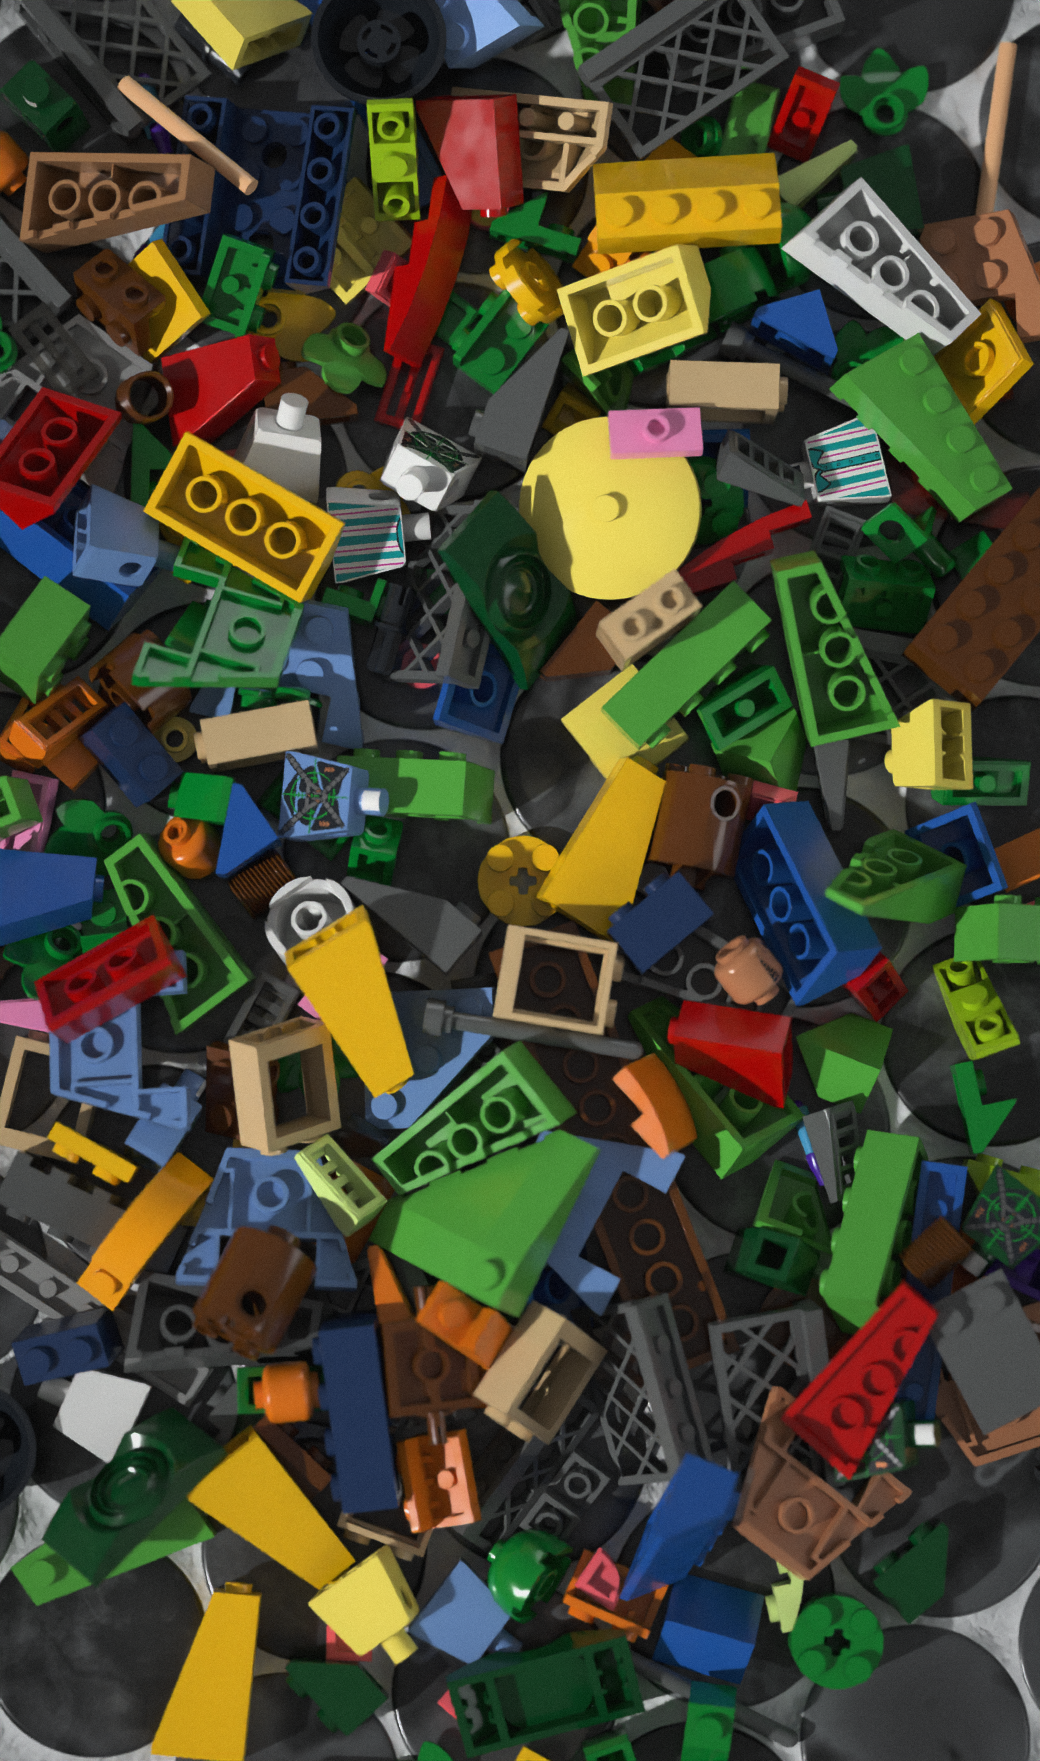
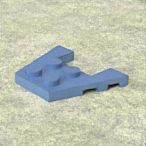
[189,599,364,749]
[49,950,191,1131]
[536,1130,685,1316]
[176,1147,357,1291]

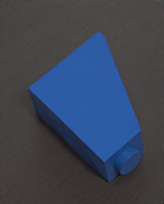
[0,849,105,946]

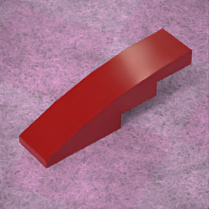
[384,175,473,367]
[677,500,812,597]

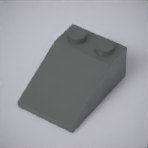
[468,328,569,474]
[341,876,482,976]
[929,1269,1040,1435]

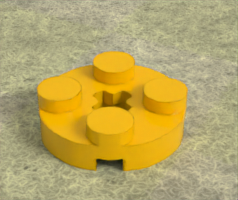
[489,239,564,326]
[478,836,559,927]

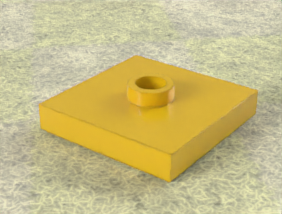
[128,239,211,364]
[934,298,1034,425]

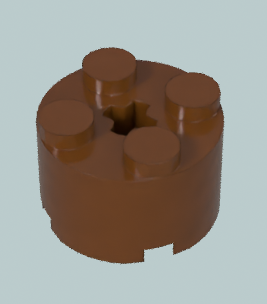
[89,629,192,735]

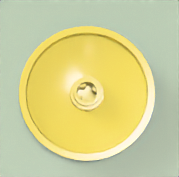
[519,417,702,600]

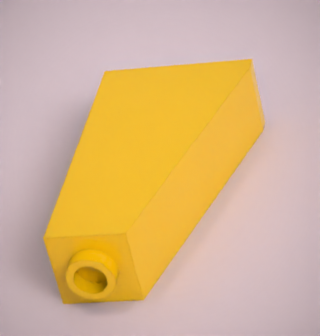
[535,755,666,942]
[284,905,414,1098]
[186,1425,356,1590]
[151,1581,262,1761]

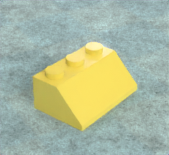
[557,244,711,376]

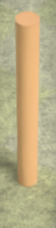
[975,42,1017,215]
[118,76,258,195]

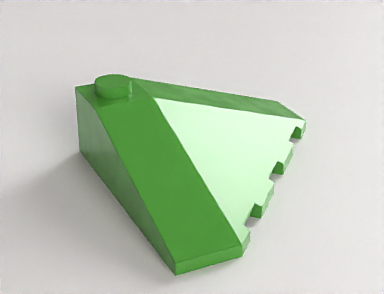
[368,1130,601,1317]

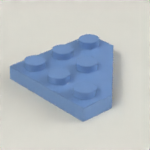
[365,987,497,1130]

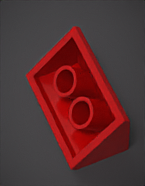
[0,387,122,530]
[34,914,187,1044]

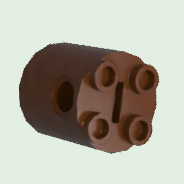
[646,763,754,891]
[192,1225,317,1361]

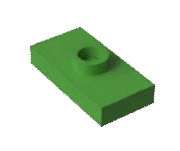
[718,79,781,156]

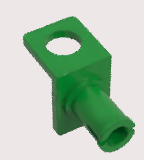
[862,502,957,579]

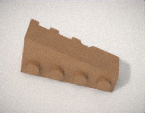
[19,152,215,253]

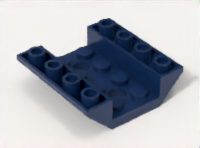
[163,95,357,295]

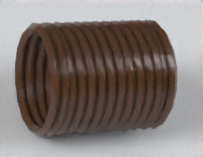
[114,371,174,425]
[227,848,297,920]
[898,1215,973,1290]

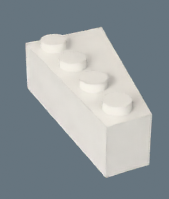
[781,177,981,355]

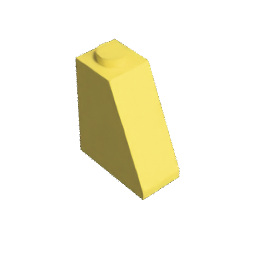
[170,0,312,70]

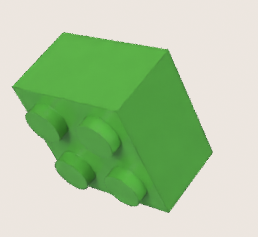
[0,576,92,705]

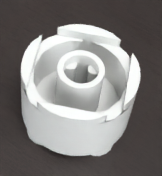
[265,876,357,966]

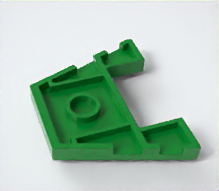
[132,536,304,688]

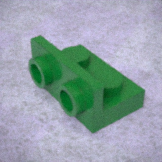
[451,290,550,395]
[838,554,936,634]

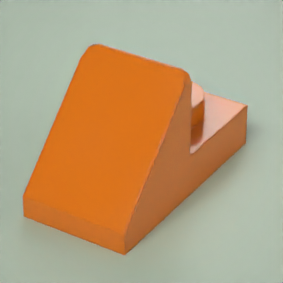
[415,1281,513,1370]

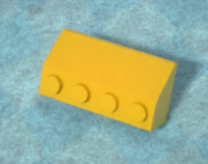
[593,153,782,254]
[143,431,345,603]

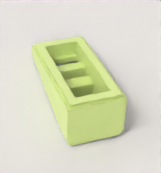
[778,140,857,208]
[294,1133,387,1238]

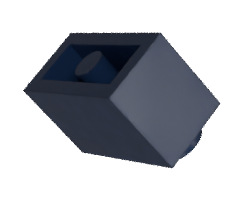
[78,702,184,808]
[606,871,714,975]
[11,1307,124,1386]

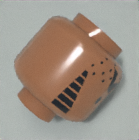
[714,936,783,1006]

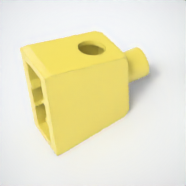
[884,699,973,790]
[308,1544,420,1664]

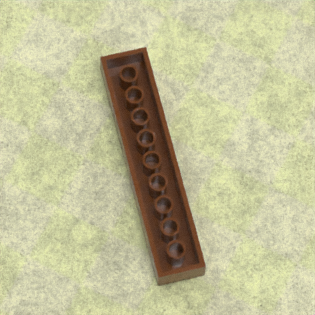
[488,920,740,1370]

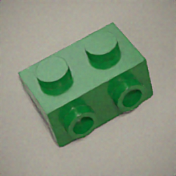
[202,233,280,338]

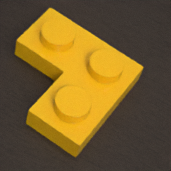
[47,1121,141,1186]

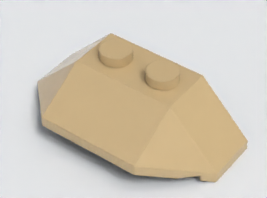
[451,87,613,193]

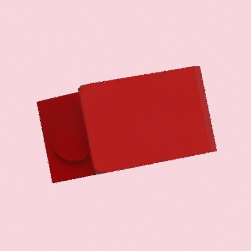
[767,66,840,163]

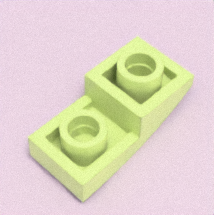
[765,1561,804,1633]

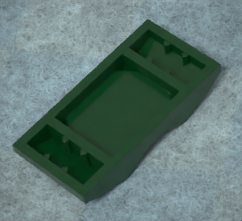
[438,491,578,690]
[42,1407,228,1588]
[445,1629,646,1758]

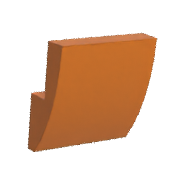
[613,1052,697,1159]

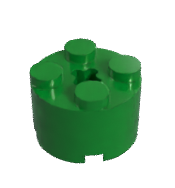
[700,245,781,337]
[788,1591,884,1689]

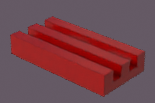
[374,344,445,430]

